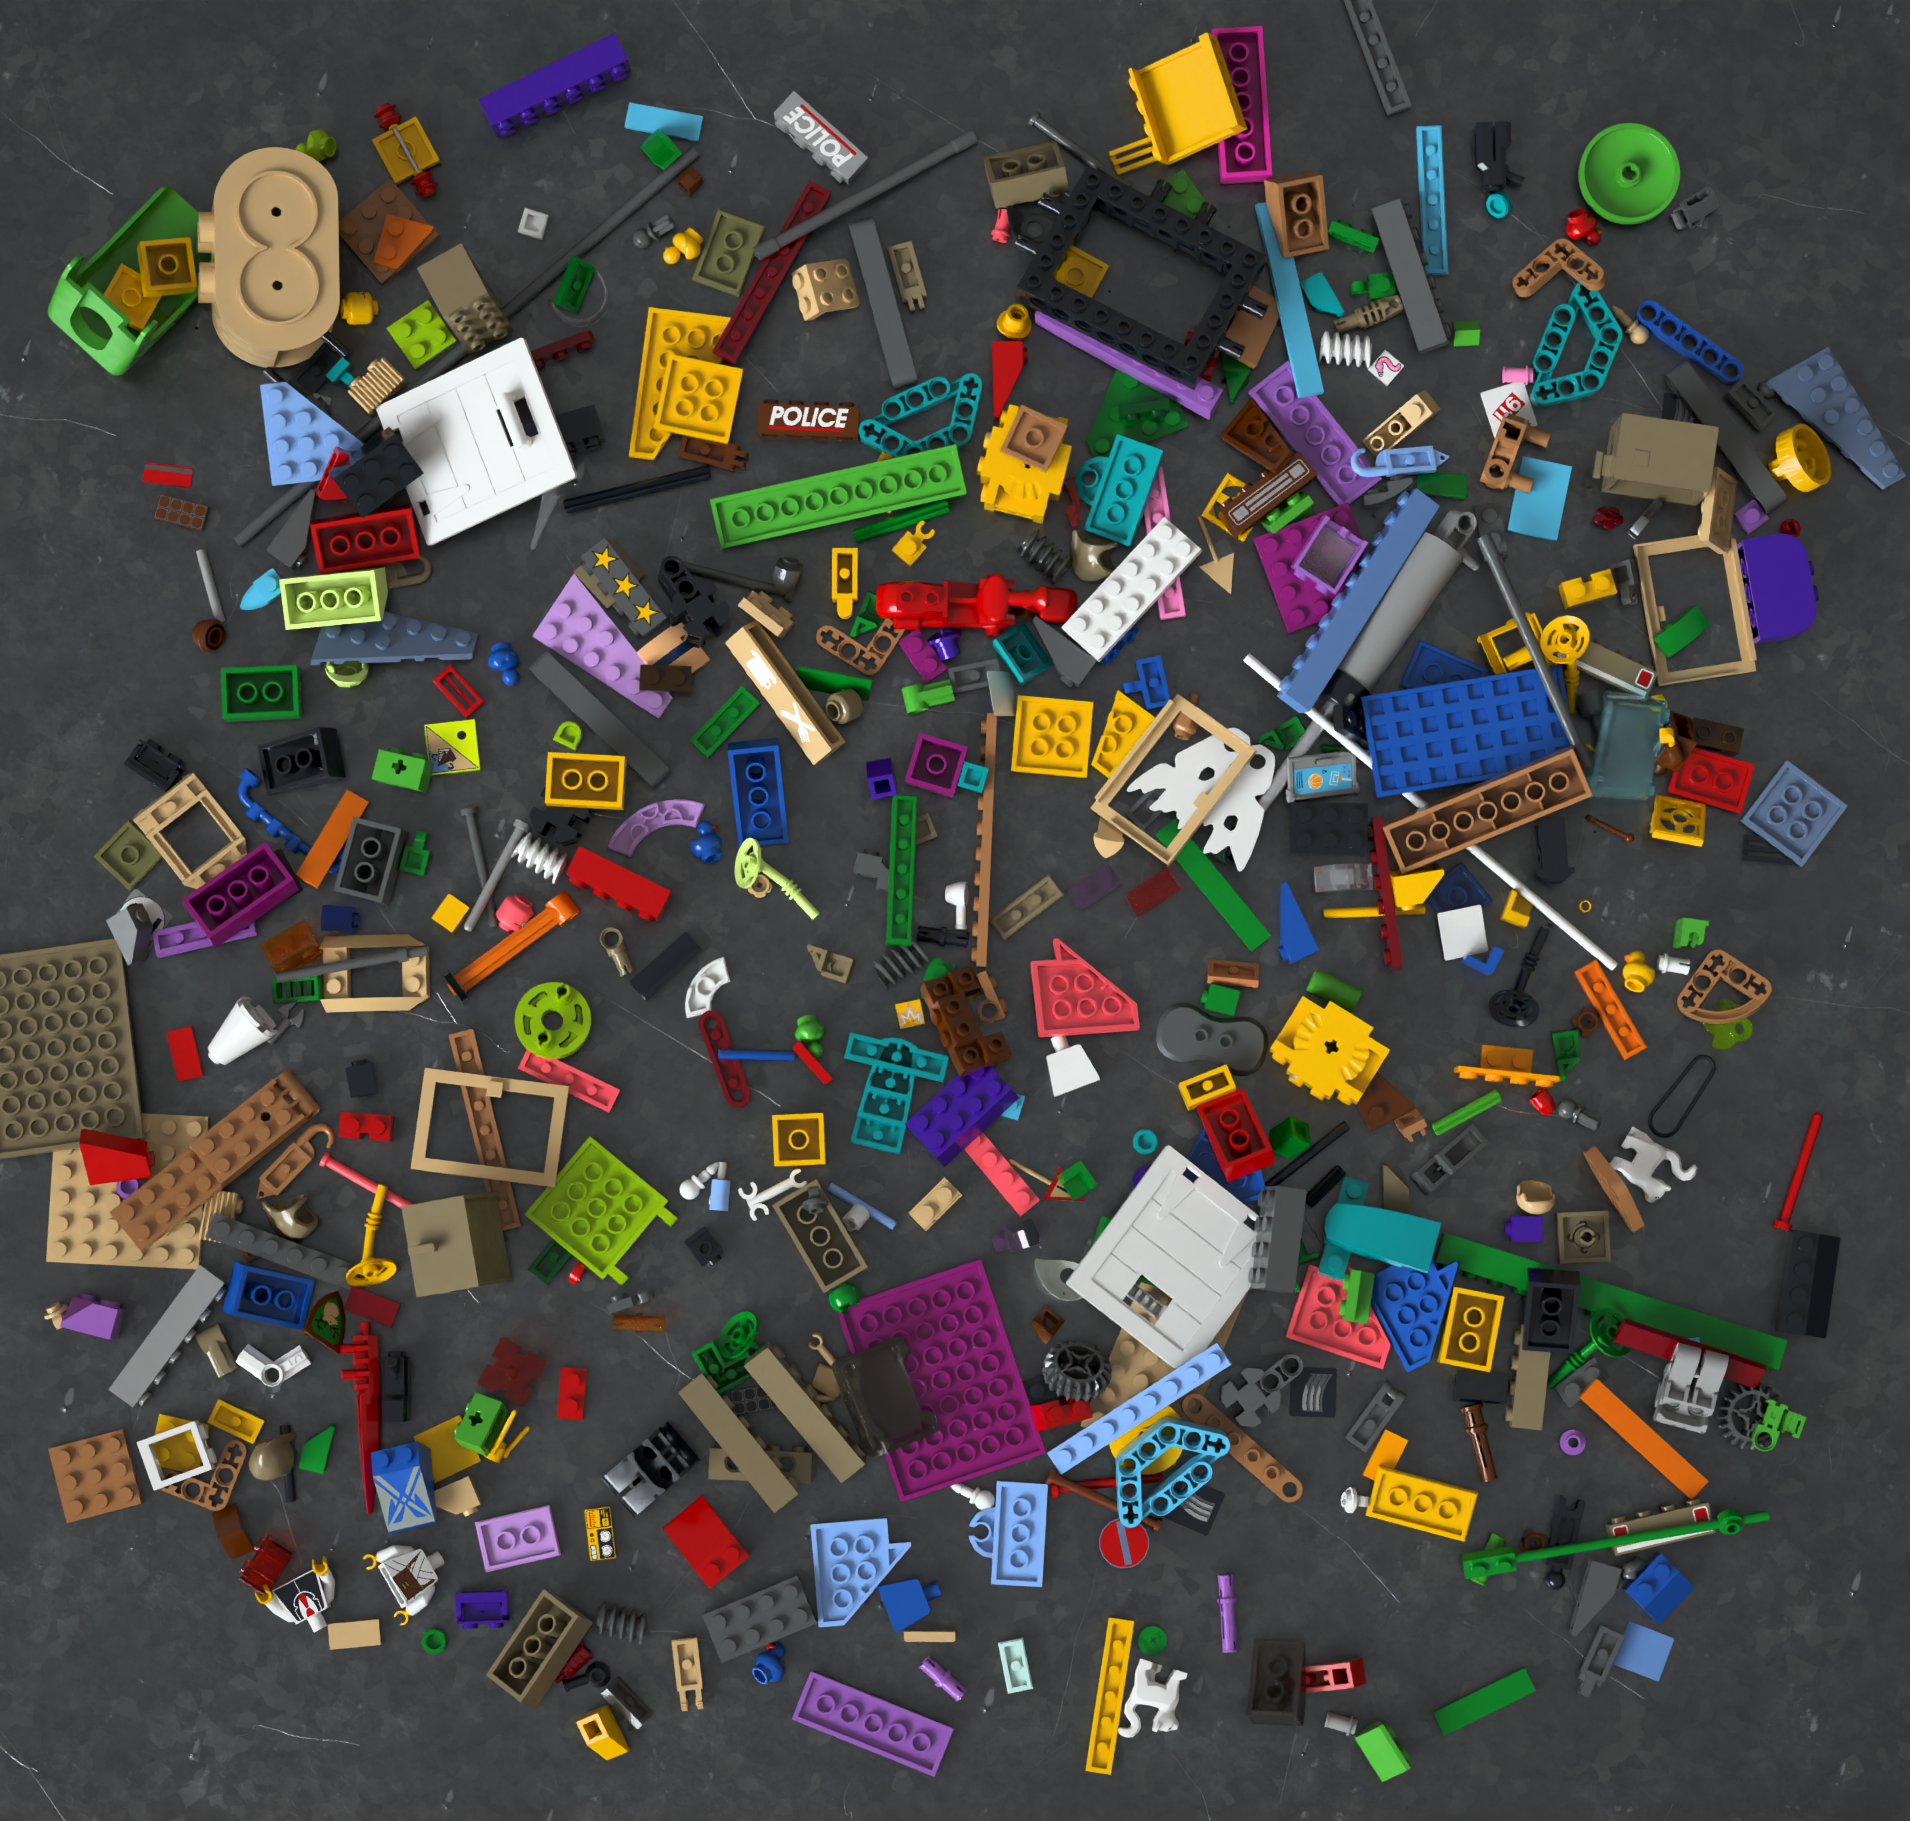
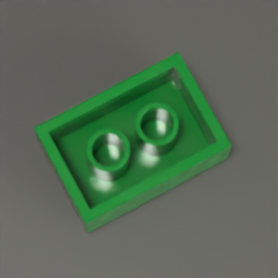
[221,665,303,722]

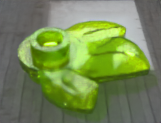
[1702,999,1753,1050]

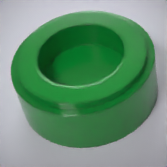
[421,1628,448,1654]

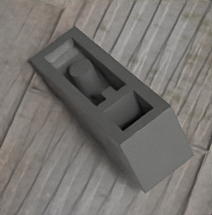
[266,489,318,571]
[1032,616,1097,688]
[1568,1559,1624,1636]

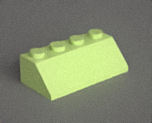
[279,567,388,630]

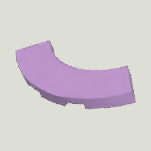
[607,799,705,857]

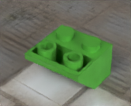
[1353,1719,1411,1782]

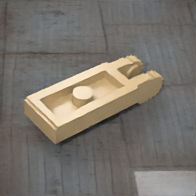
[671,1637,704,1711]

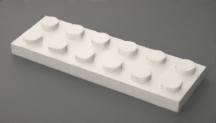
[1061,517,1202,662]

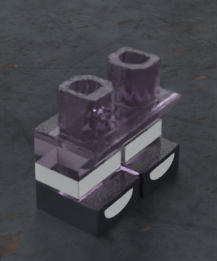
[991,1218,1041,1253]

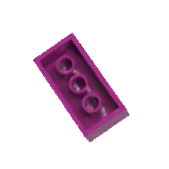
[182,842,299,948]

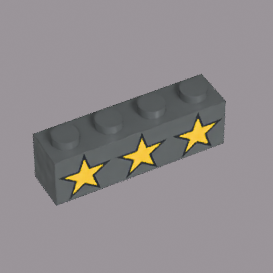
[580,538,668,638]

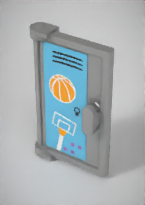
[1286,750,1359,803]

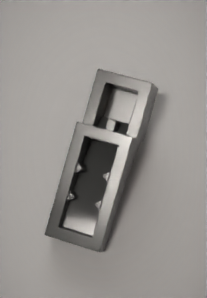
[853,849,928,900]

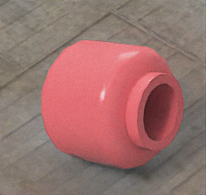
[496,894,534,933]

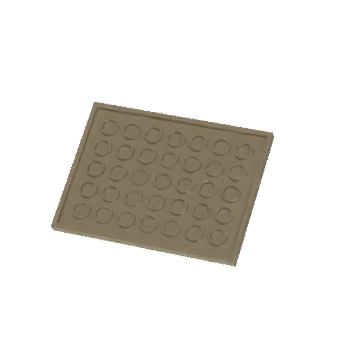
[0,939,144,1159]

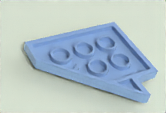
[260,381,365,486]
[810,1518,911,1627]

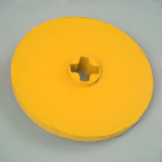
[1109,1405,1183,1474]

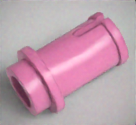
[1502,365,1533,385]

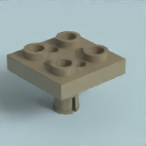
[1556,1210,1611,1264]

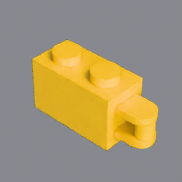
[832,548,858,619]

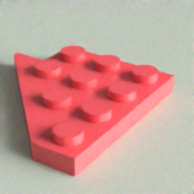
[1030,938,1140,1037]
[1285,1262,1391,1369]

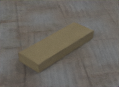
[988,875,1064,941]

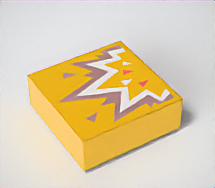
[895,999,925,1030]

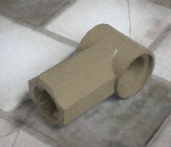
[195,1322,239,1378]

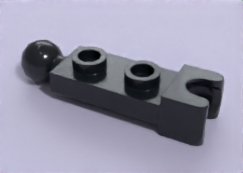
[1545,1495,1585,1590]

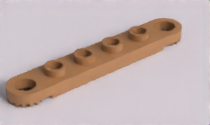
[1181,1392,1303,1502]

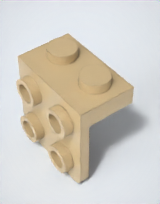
[791,259,860,321]

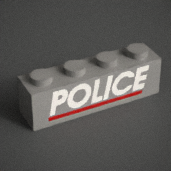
[774,91,869,185]

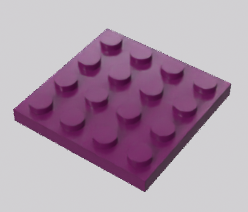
[1253,502,1366,633]

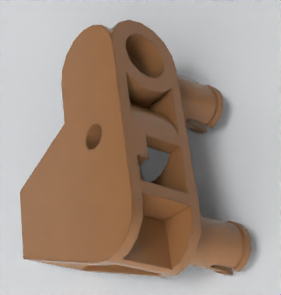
[1480,412,1551,494]

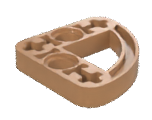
[1677,950,1772,1024]
[1583,1145,1645,1233]

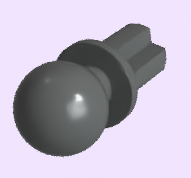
[632,215,675,248]
[1557,1098,1602,1131]

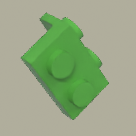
[1261,491,1315,534]
[1339,1269,1375,1324]

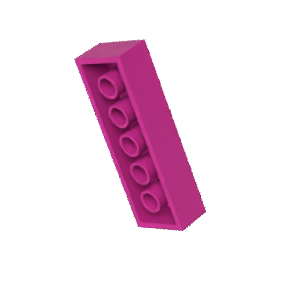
[1211,26,1272,184]

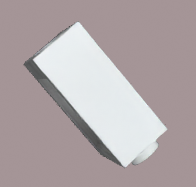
[137,1420,217,1491]

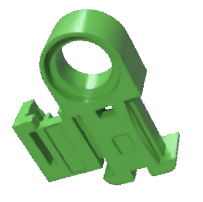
[1752,1399,1807,1451]

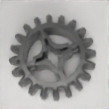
[1042,1339,1112,1402]
[1716,1382,1785,1451]

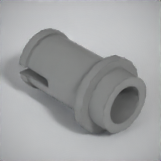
[1324,1711,1358,1736]

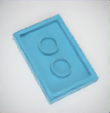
[1507,456,1572,541]

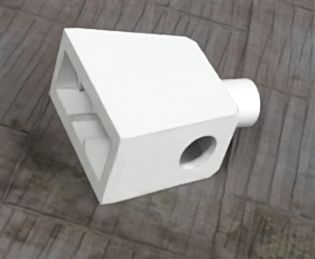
[1046,1036,1100,1097]

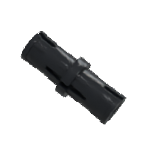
[917,925,969,948]

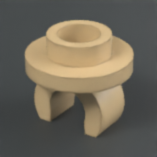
[44,1302,68,1330]

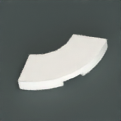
[685,957,730,1018]

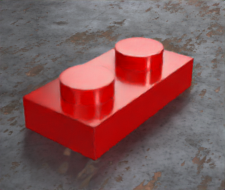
[557,1367,587,1420]

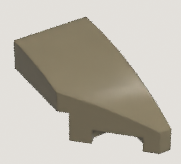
[807,944,856,984]
[1382,1163,1409,1214]

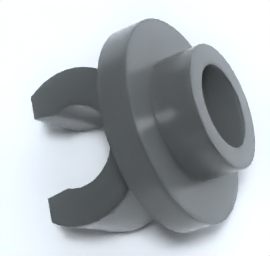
[803,1186,828,1214]

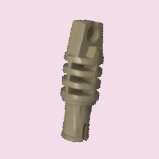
[1333,295,1403,335]

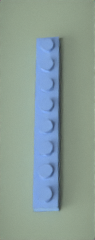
[1047,1342,1232,1474]

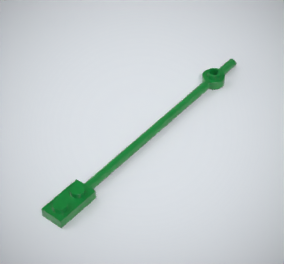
[1462,1509,1769,1579]

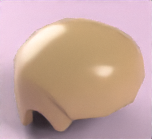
[1516,1180,1555,1215]

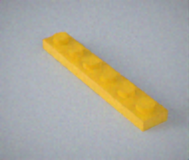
[1085,1617,1134,1775]

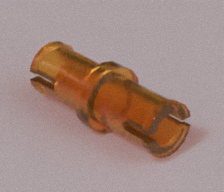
[613,1313,666,1333]

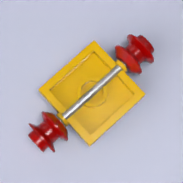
[372,103,440,198]

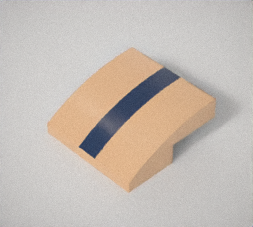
[637,622,710,674]

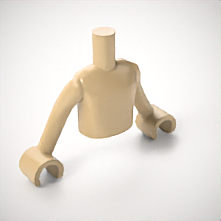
[808,1332,860,1403]

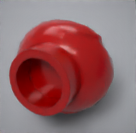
[1566,208,1603,246]

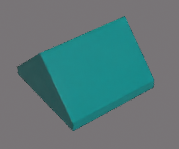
[992,623,1053,687]

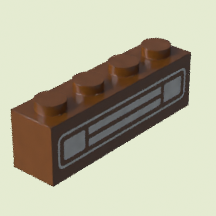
[1217,451,1318,539]

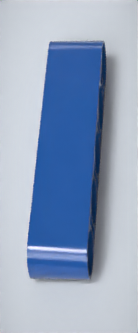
[1635,300,1743,385]

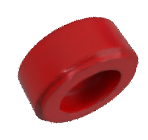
[568,1261,587,1285]

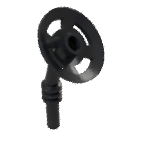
[1488,927,1550,1027]

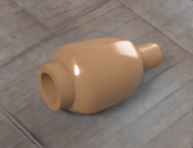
[1173,693,1200,740]

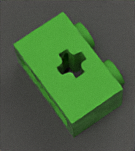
[372,747,434,793]
[454,1393,509,1456]

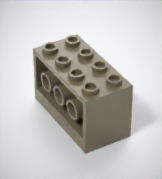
[417,243,513,354]

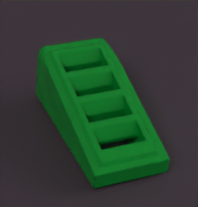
[271,975,324,1004]

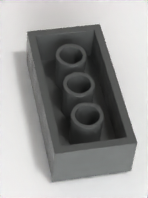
[1248,1186,1307,1293]
[702,1574,818,1663]

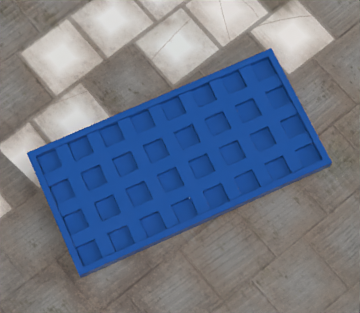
[1360,665,1570,798]

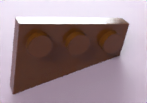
[1220,398,1294,475]
[1356,1072,1415,1132]

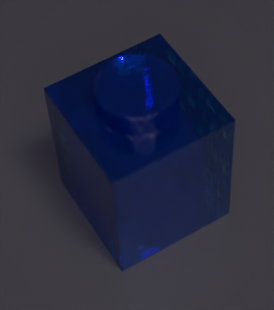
[321,905,359,933]

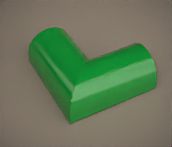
[691,1340,752,1395]

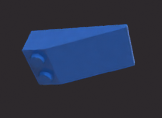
[728,738,789,848]

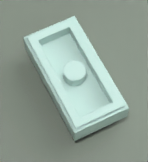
[998,1637,1033,1694]

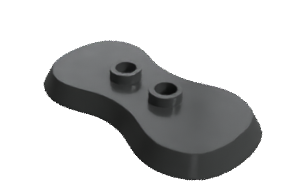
[1156,1003,1268,1076]

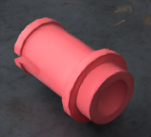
[991,209,1011,243]

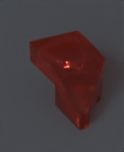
[1064,477,1081,527]

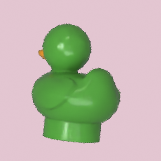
[795,1015,825,1059]

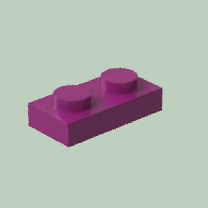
[897,629,947,684]

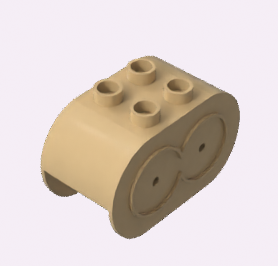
[197,147,340,368]

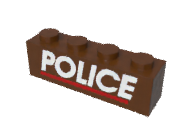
[757,399,859,441]

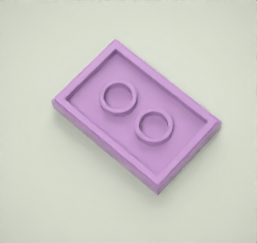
[475,1505,562,1572]

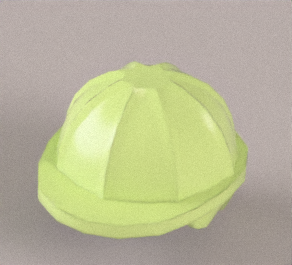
[325,661,369,688]

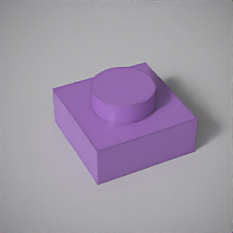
[1733,499,1769,535]

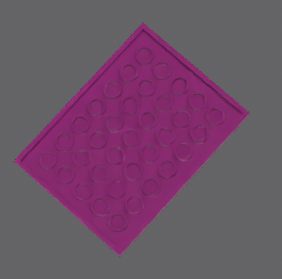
[837,1259,1046,1502]

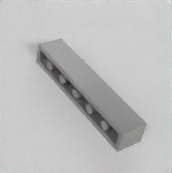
[108,1265,228,1408]

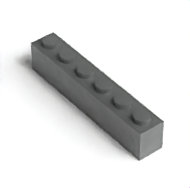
[1372,198,1453,354]

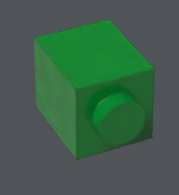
[1200,984,1240,1017]

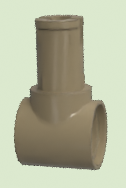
[600,927,636,977]

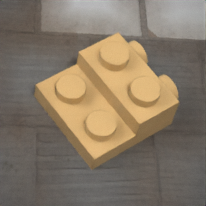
[738,590,795,639]

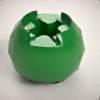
[829,1282,861,1313]

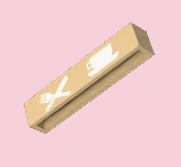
[725,620,845,765]

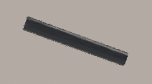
[280,1425,296,1502]

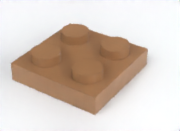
[1000,405,1068,473]

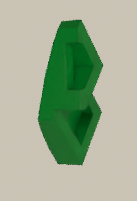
[850,591,884,637]
[1256,716,1306,750]
[1551,1028,1581,1081]

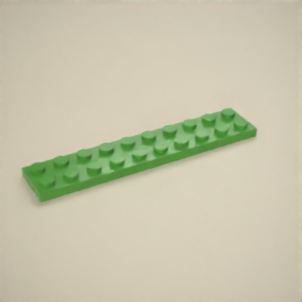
[710,444,968,549]

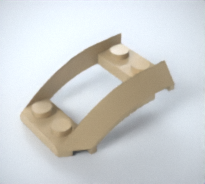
[133,773,247,889]
[319,934,430,1013]

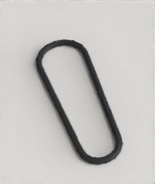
[1649,1055,1716,1138]

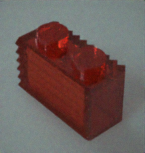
[239,1535,295,1595]

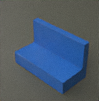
[1461,946,1504,976]

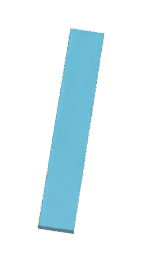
[1416,125,1448,276]

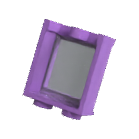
[1290,515,1368,595]

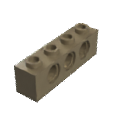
[708,1443,813,1484]

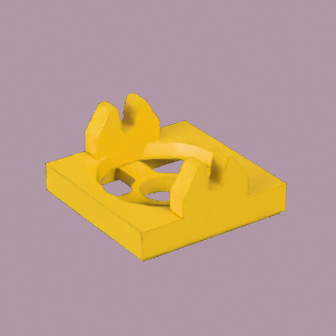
[1650,795,1706,847]

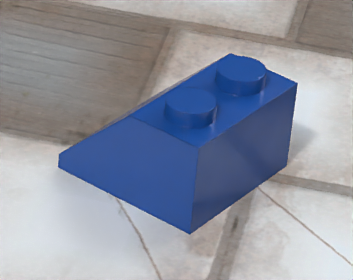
[1622,1552,1694,1625]

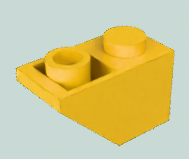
[576,1704,630,1760]

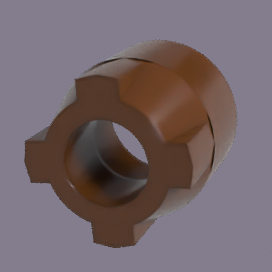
[676,166,703,195]

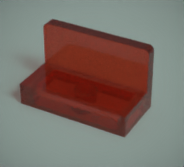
[1124,867,1181,917]

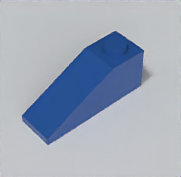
[1278,881,1319,965]

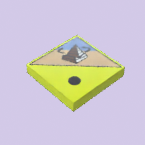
[424,719,481,776]

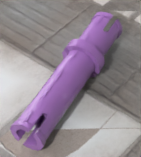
[1217,1574,1239,1653]

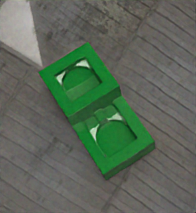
[1653,605,1710,658]

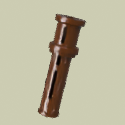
[1460,1402,1498,1482]

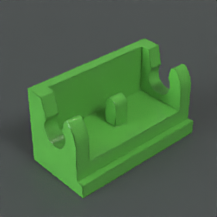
[1673,917,1709,949]

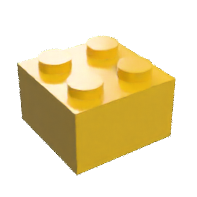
[137,237,197,297]
[772,1113,826,1167]

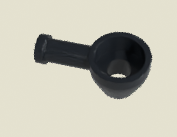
[562,1662,611,1692]

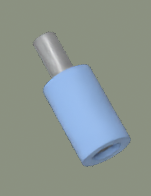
[709,1162,731,1211]

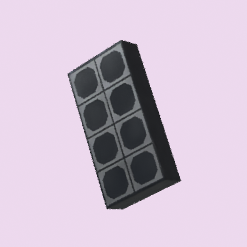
[730,1385,778,1416]

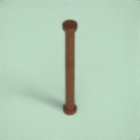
[1045,1469,1163,1532]

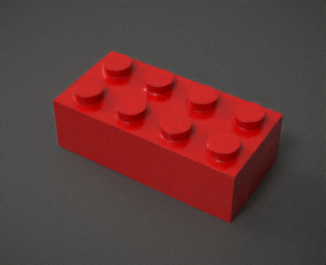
[310,503,422,574]
[566,846,674,923]

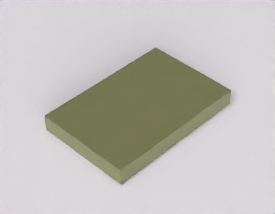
[692,209,766,298]

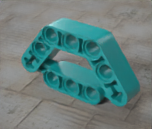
[1529,282,1622,408]
[858,373,982,458]

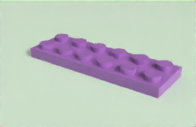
[1248,361,1382,506]
[792,1671,954,1777]

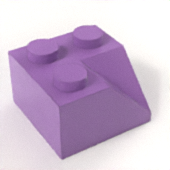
[60,1293,126,1340]

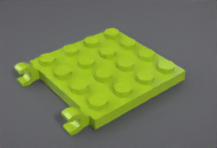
[524,1137,677,1286]

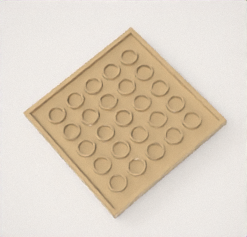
[46,1113,210,1269]

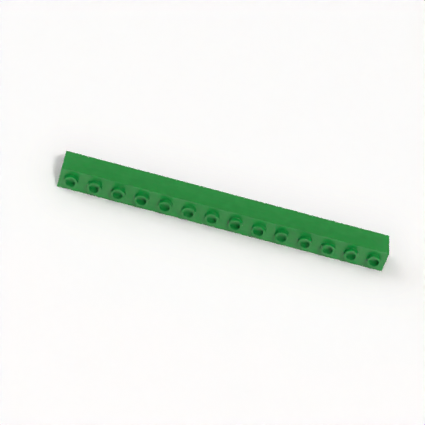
[1434,1233,1788,1373]

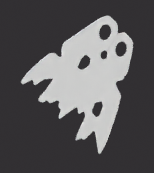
[1127,728,1275,872]

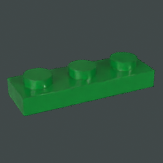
[689,686,760,758]

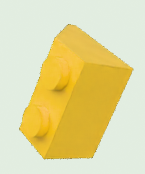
[1390,863,1444,910]

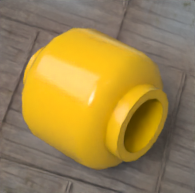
[340,292,378,325]

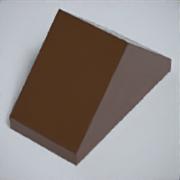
[212,1503,255,1560]

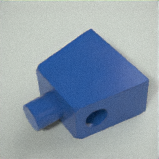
[878,1577,942,1633]

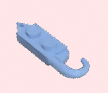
[1351,446,1450,477]

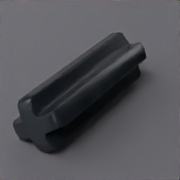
[1305,1165,1346,1208]

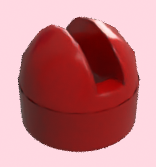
[1779,519,1801,537]

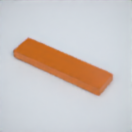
[295,790,369,889]
[1574,959,1647,1060]

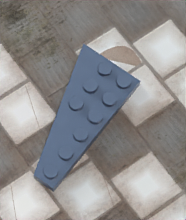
[1764,347,1906,490]
[311,612,479,665]

